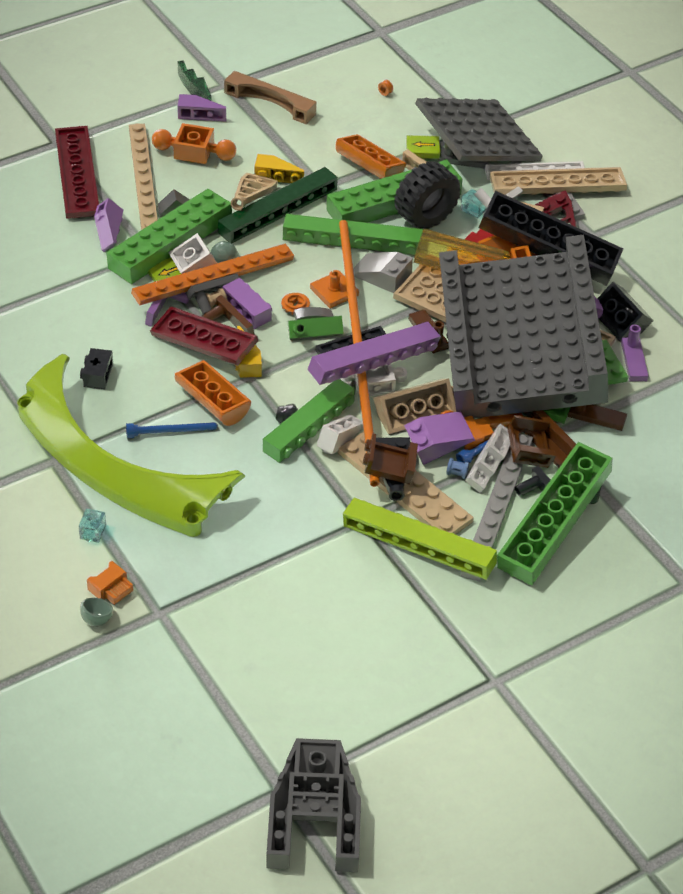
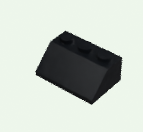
[597,282,654,342]

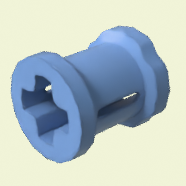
[446,458,469,479]

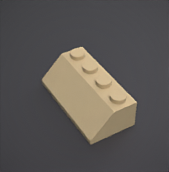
[373,378,456,434]

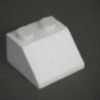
[169,233,217,274]

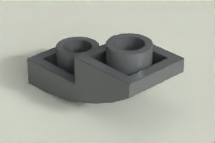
[293,307,333,320]

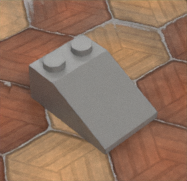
[353,252,413,293]

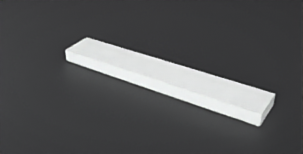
[485,161,585,180]

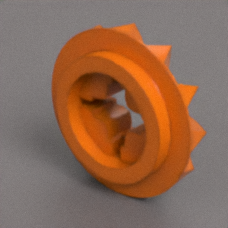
[281,293,310,315]

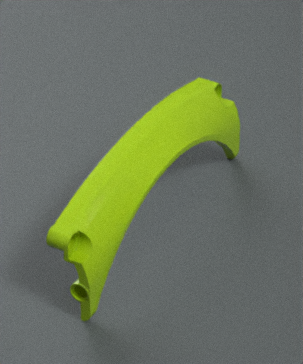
[17,354,245,537]

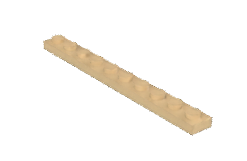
[129,123,158,230]

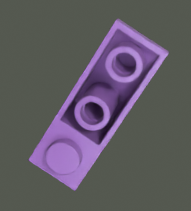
[94,198,124,252]

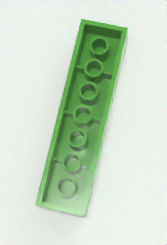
[326,159,463,223]
[106,189,232,285]
[497,442,613,586]

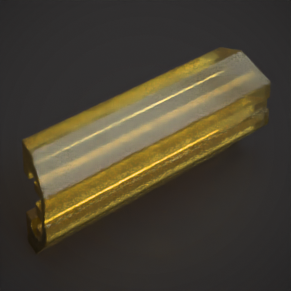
[413,229,511,270]

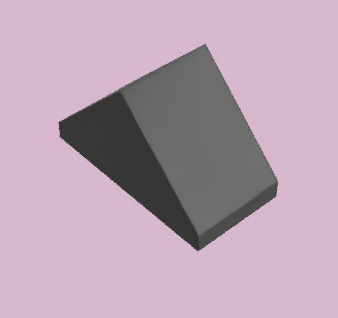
[158,189,190,217]

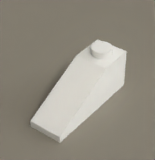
[316,415,363,454]

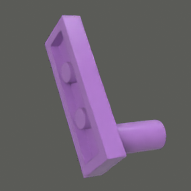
[145,277,189,327]
[621,325,648,381]

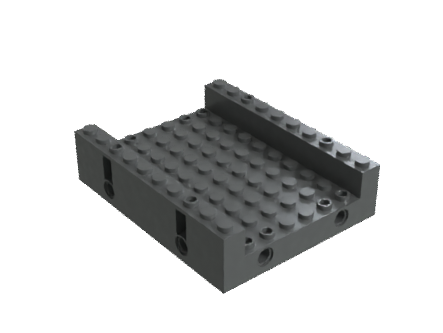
[439,235,608,418]

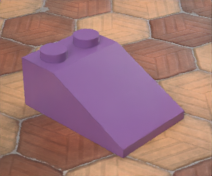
[404,411,475,465]

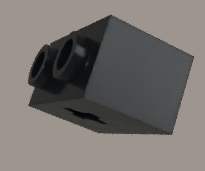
[80,348,113,390]

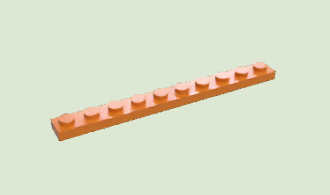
[131,243,294,306]

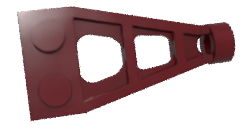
[535,190,577,227]

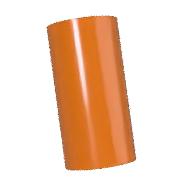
[335,134,406,179]
[175,360,251,426]

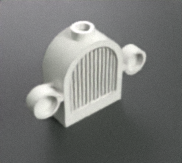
[341,364,407,397]

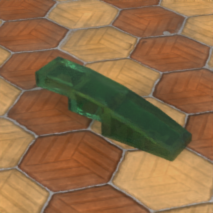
[177,60,211,101]

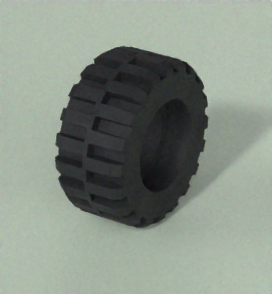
[395,162,461,229]

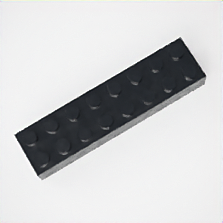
[478,190,624,286]

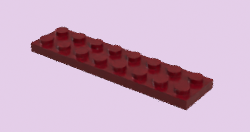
[55,125,99,219]

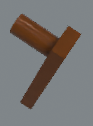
[201,295,255,335]
[408,310,449,354]
[568,404,628,431]

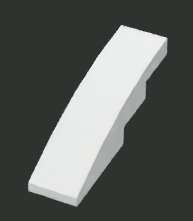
[465,424,510,493]

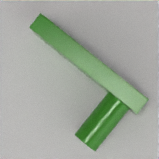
[288,316,344,339]

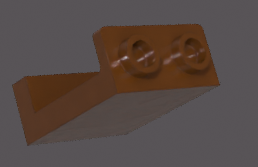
[362,433,418,484]

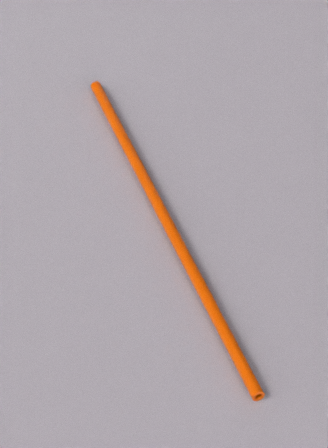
[339,220,380,487]

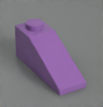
[177,94,226,122]

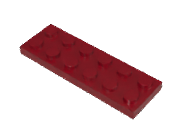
[150,306,259,366]

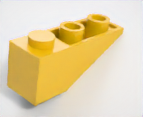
[254,154,304,183]
[235,326,262,378]

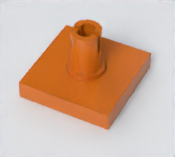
[310,270,359,309]

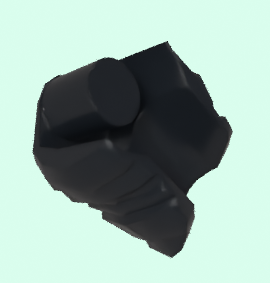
[276,403,298,423]

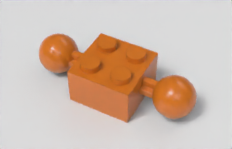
[152,123,237,164]

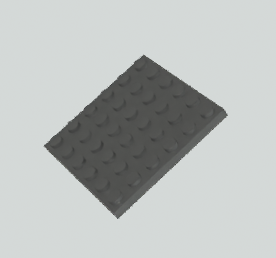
[415,97,543,161]

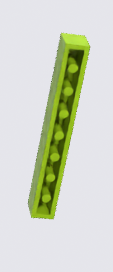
[343,498,497,580]

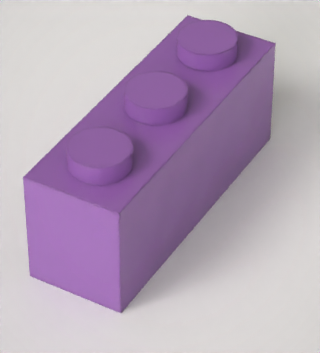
[223,278,272,329]

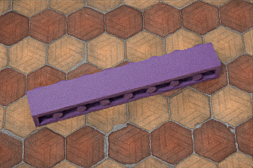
[307,322,441,385]

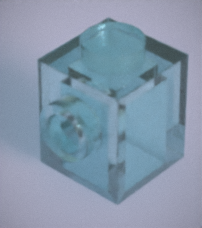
[461,189,486,218]
[79,508,106,543]

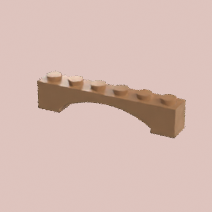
[224,71,317,125]

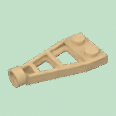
[231,173,278,211]

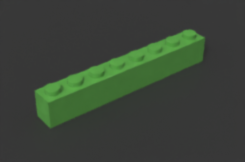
[283,214,422,255]

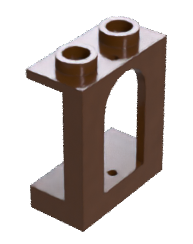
[507,415,556,468]

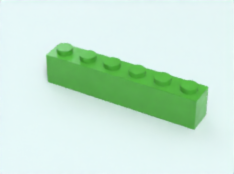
[263,379,355,463]

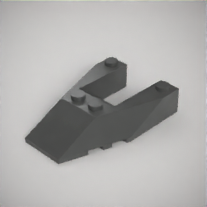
[266,738,361,872]

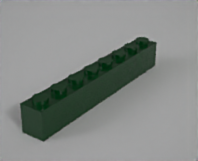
[218,167,338,244]

